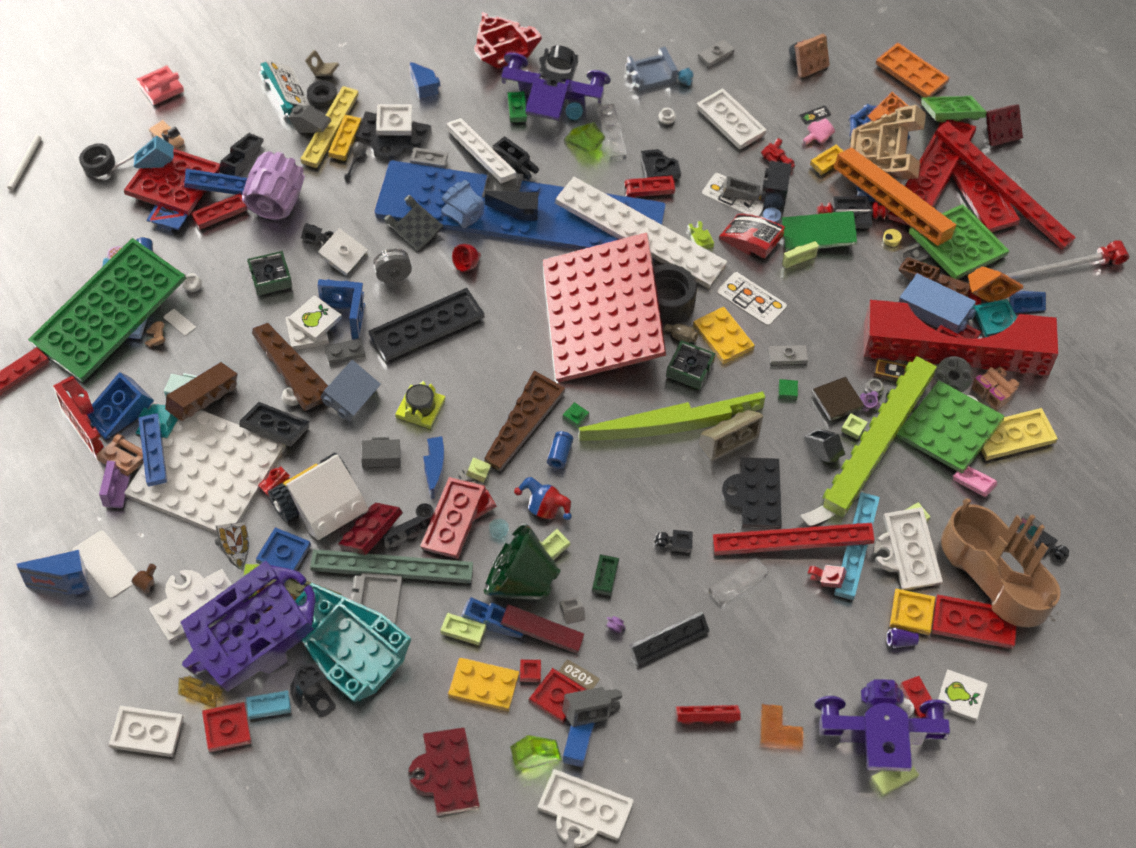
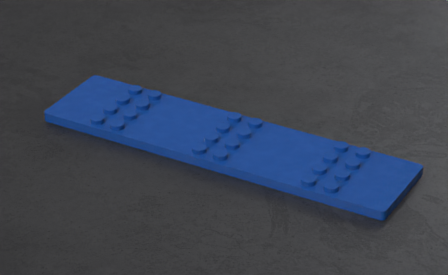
[374,160,665,261]

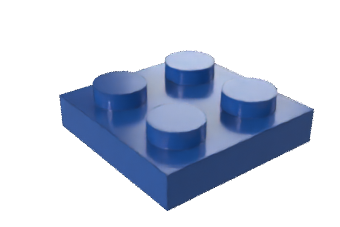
[256,527,311,570]

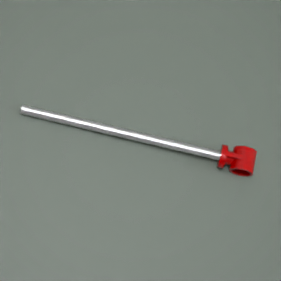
[967,240,1130,284]

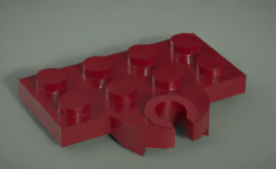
[408,727,480,816]

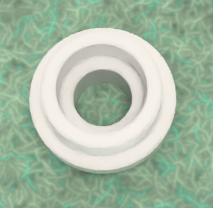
[658,108,676,124]

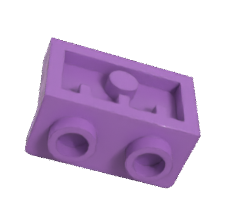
[99,461,130,508]

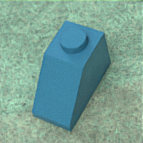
[134,135,174,168]

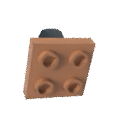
[789,34,830,78]

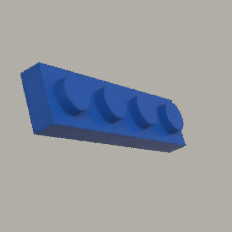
[184,169,247,196]
[138,413,167,487]

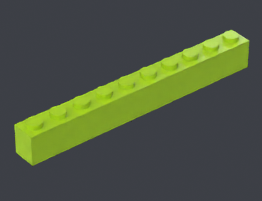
[822,356,937,518]

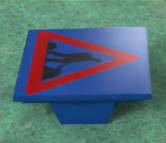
[146,205,188,231]

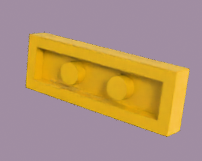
[328,115,361,161]

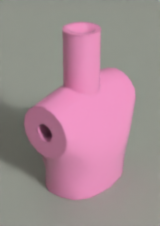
[803,118,835,145]

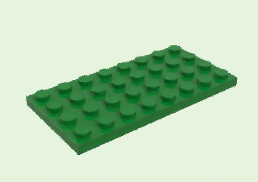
[28,238,187,383]

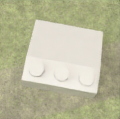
[286,455,369,540]

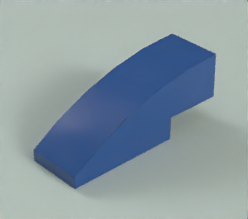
[423,436,444,499]
[461,597,523,638]
[562,722,595,767]

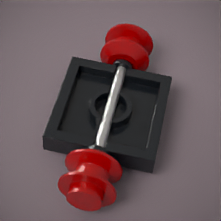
[816,196,889,228]

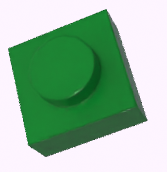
[562,402,589,428]

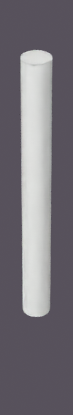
[7,134,42,191]

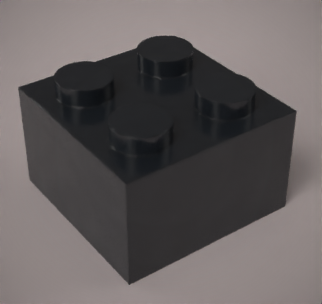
[760,161,791,214]

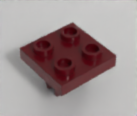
[986,104,1023,146]

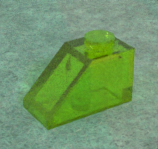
[564,122,606,152]
[510,735,562,768]

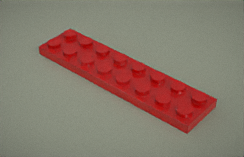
[888,119,976,226]

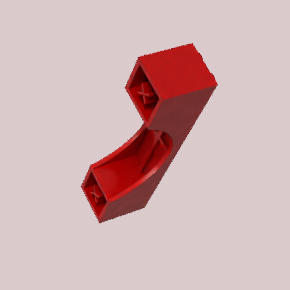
[864,299,1058,375]

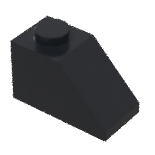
[804,428,845,463]

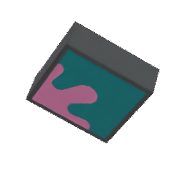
[1019,513,1042,537]

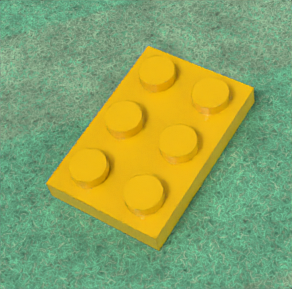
[693,306,755,364]
[448,657,519,712]

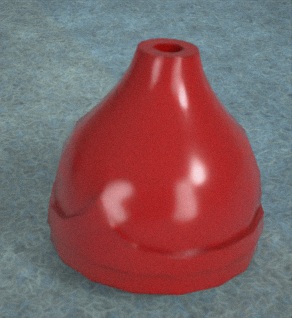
[452,244,481,271]

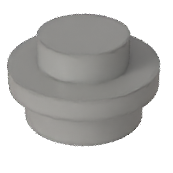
[865,379,884,396]

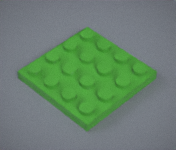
[909,204,1009,279]
[897,381,1005,474]

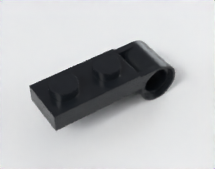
[382,503,434,549]

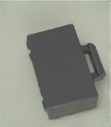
[361,437,401,468]

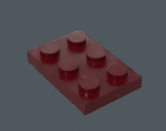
[338,502,403,555]

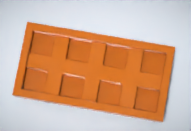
[876,43,950,97]

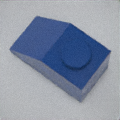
[409,62,441,99]

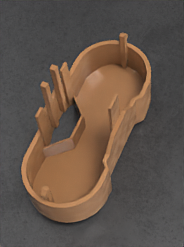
[941,498,1061,628]

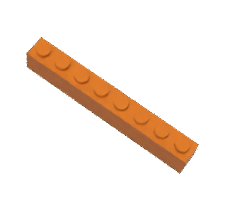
[833,147,956,246]

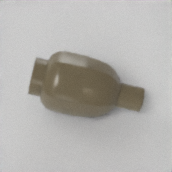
[664,324,698,343]

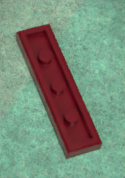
[500,604,584,654]

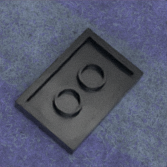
[239,402,310,447]

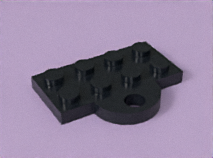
[355,111,432,161]
[721,457,782,529]

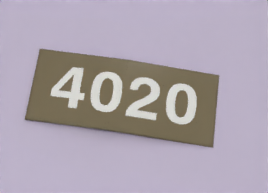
[559,659,600,690]

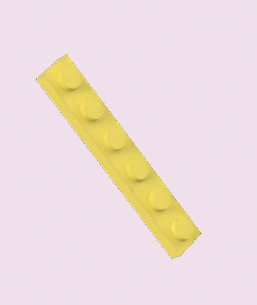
[300,86,359,168]

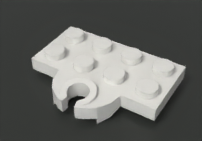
[873,507,943,590]
[149,569,232,644]
[537,769,634,847]

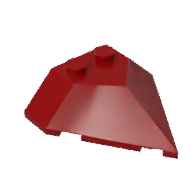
[474,12,542,69]

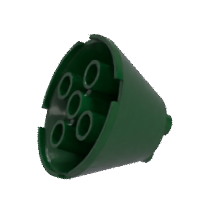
[483,523,561,600]

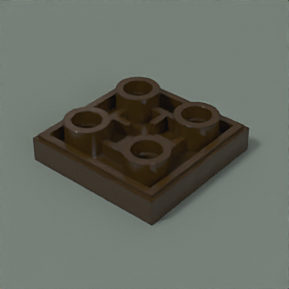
[812,376,864,421]

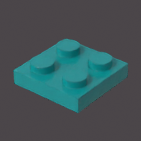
[974,299,1017,337]

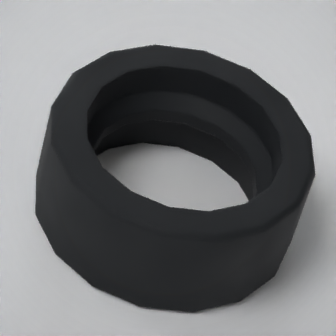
[79,143,115,177]

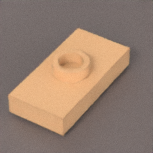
[149,120,185,149]

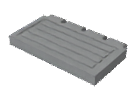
[350,573,402,625]

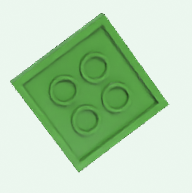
[921,96,986,122]

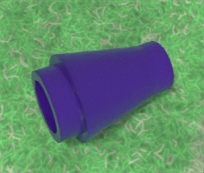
[887,628,919,648]

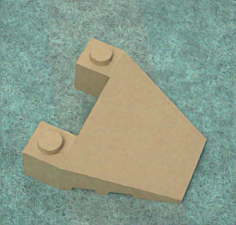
[850,105,926,180]

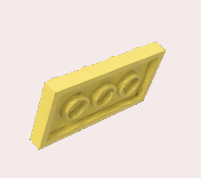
[981,408,1058,460]

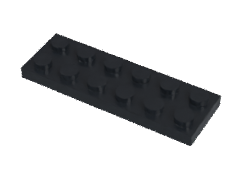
[368,288,485,361]

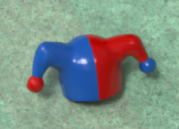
[514,477,572,520]

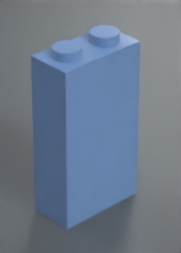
[899,274,976,334]

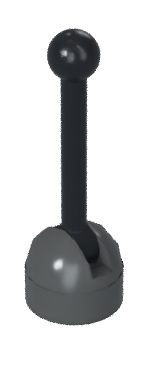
[344,142,367,180]

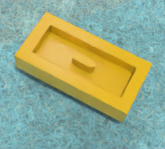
[810,144,843,175]

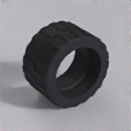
[653,264,697,325]

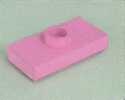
[953,466,997,497]

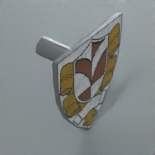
[215,522,249,570]

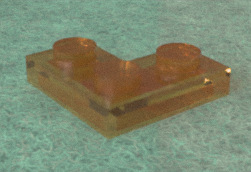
[760,704,803,750]

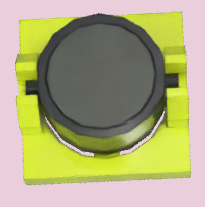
[395,382,446,429]

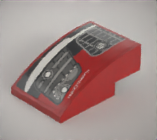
[719,214,785,259]

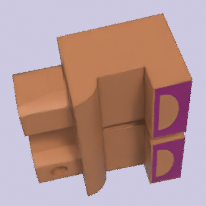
[971,367,1020,411]

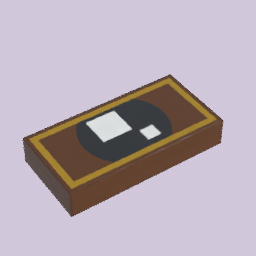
[874,358,907,382]

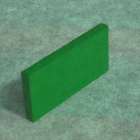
[782,211,857,252]

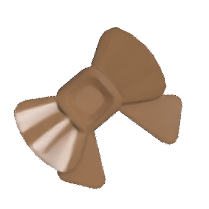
[145,321,166,348]

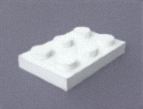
[109,706,183,757]

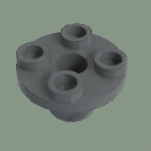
[934,356,973,393]

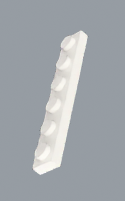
[446,118,516,183]

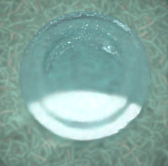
[489,519,509,538]

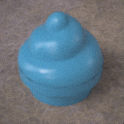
[677,67,694,86]
[565,102,583,120]

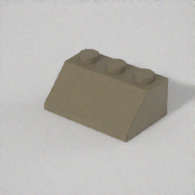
[699,410,763,461]

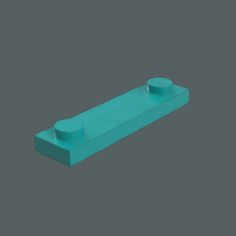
[259,62,294,121]

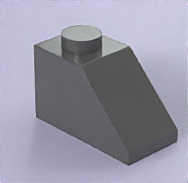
[288,105,332,133]

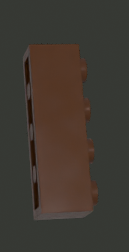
[165,362,238,421]

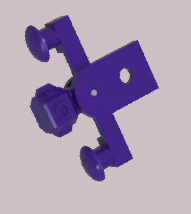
[814,679,951,772]

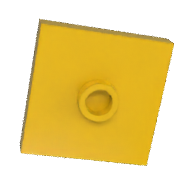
[889,589,936,635]

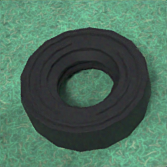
[307,80,337,108]

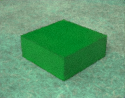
[778,379,798,400]

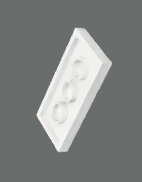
[696,88,767,149]

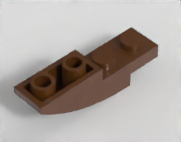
[898,257,971,297]

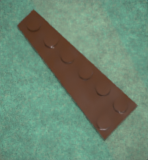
[252,323,328,411]
[484,370,565,471]

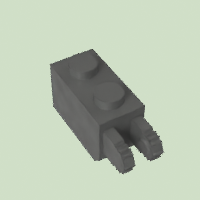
[562,687,622,727]

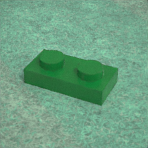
[507,91,527,122]

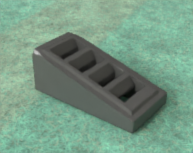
[722,176,760,201]

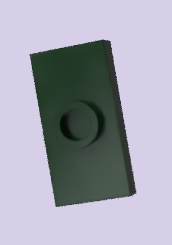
[592,554,619,596]

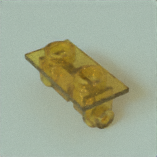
[178,675,223,708]

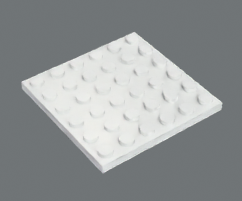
[124,410,286,534]

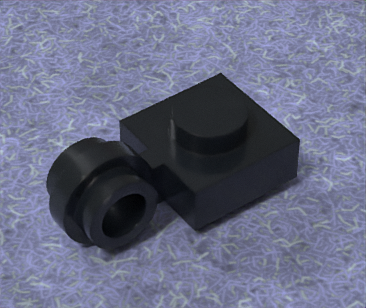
[301,223,334,244]
[654,530,693,553]
[1035,530,1069,562]

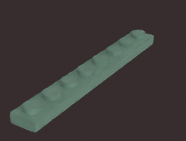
[310,549,473,583]

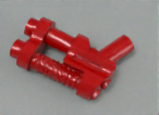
[761,138,796,170]

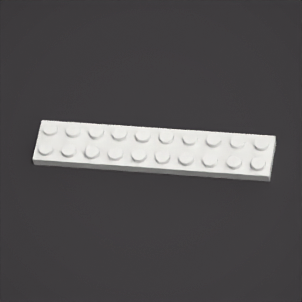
[555,177,727,289]

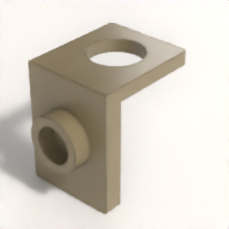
[305,50,339,77]

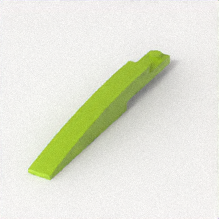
[578,391,766,441]

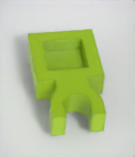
[688,221,714,249]

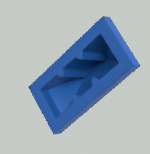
[1009,291,1046,313]

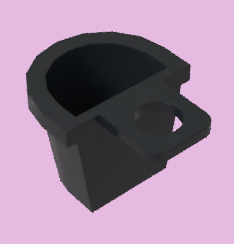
[290,664,336,718]

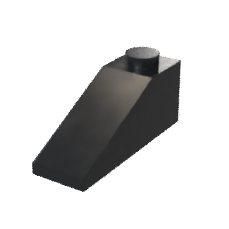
[485,191,538,221]

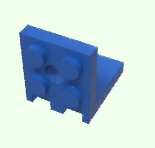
[317,279,365,340]

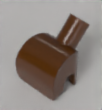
[131,563,157,595]

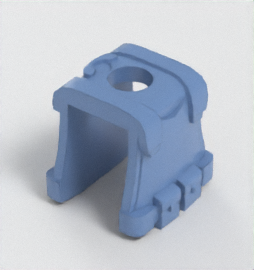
[441,180,484,228]

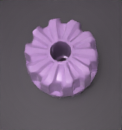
[242,151,305,220]

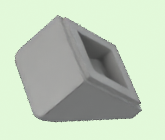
[559,597,585,624]

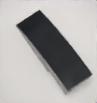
[220,133,264,176]

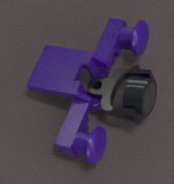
[501,45,611,121]

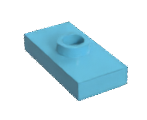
[246,690,291,719]

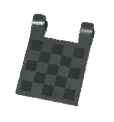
[384,195,443,251]

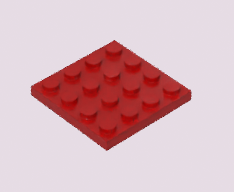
[124,149,220,216]

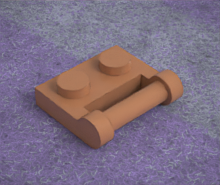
[97,434,144,477]

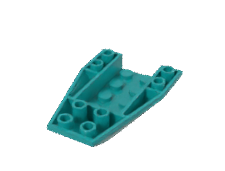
[295,583,412,702]

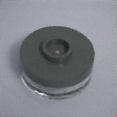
[373,248,412,283]

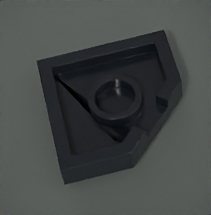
[640,149,681,179]

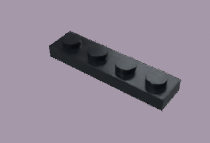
[629,612,710,666]

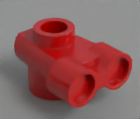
[258,466,290,497]

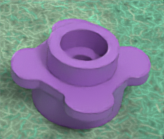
[860,391,881,412]
[606,616,626,634]

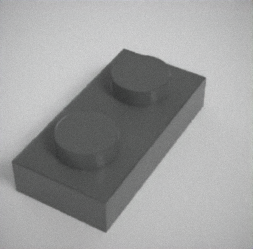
[324,338,366,365]

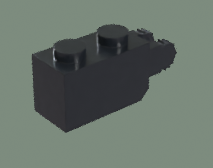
[493,136,539,180]

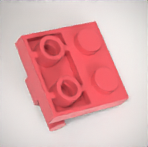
[137,66,184,105]

